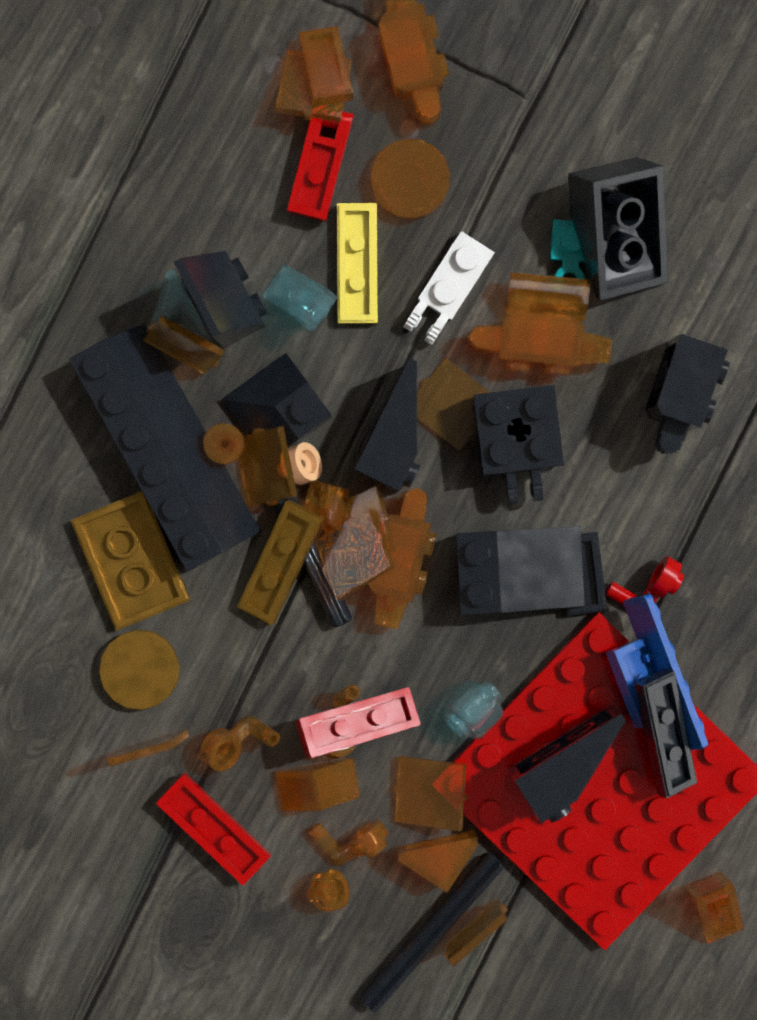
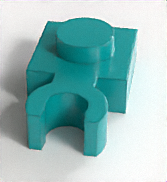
[550,219,586,291]

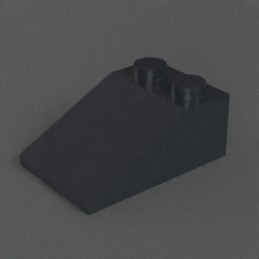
[568,157,668,301]
[174,251,268,348]
[355,358,421,491]
[456,526,585,615]
[508,705,625,823]

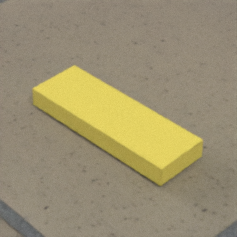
[337,203,378,324]

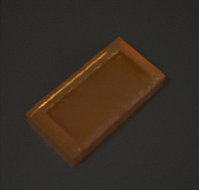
[299,26,353,107]
[506,272,591,322]

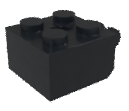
[645,334,730,455]
[471,385,564,505]

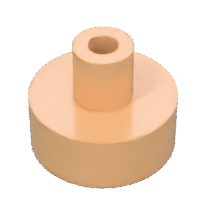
[280,442,322,485]

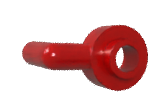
[605,555,684,606]

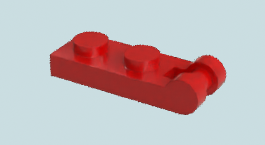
[287,104,354,223]

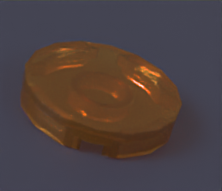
[371,138,450,220]

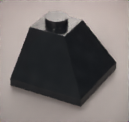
[222,353,333,464]

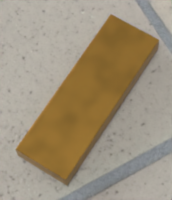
[237,500,324,625]

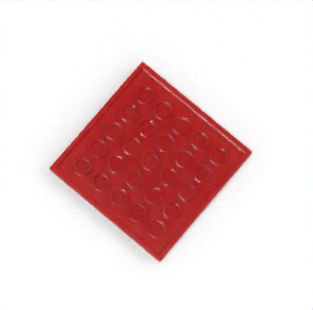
[432,612,757,951]

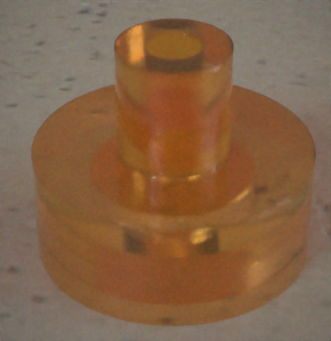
[204,423,245,464]
[307,869,350,912]

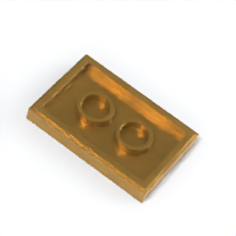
[70,491,191,631]

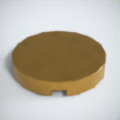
[99,629,180,710]

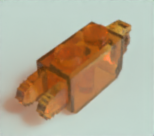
[378,0,449,126]
[468,311,612,376]
[367,488,437,629]

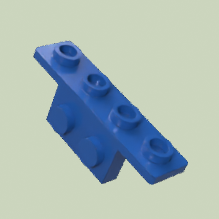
[606,594,708,750]

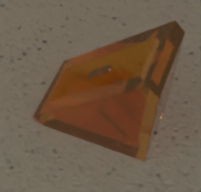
[275,757,360,811]
[397,830,478,892]
[684,871,744,944]

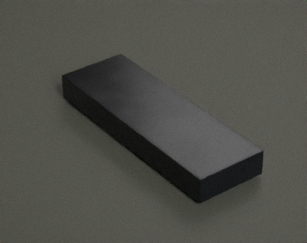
[634,669,697,799]

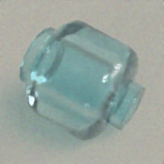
[444,680,503,740]

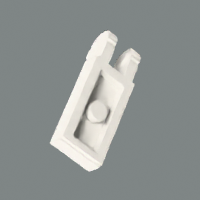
[404,231,495,345]

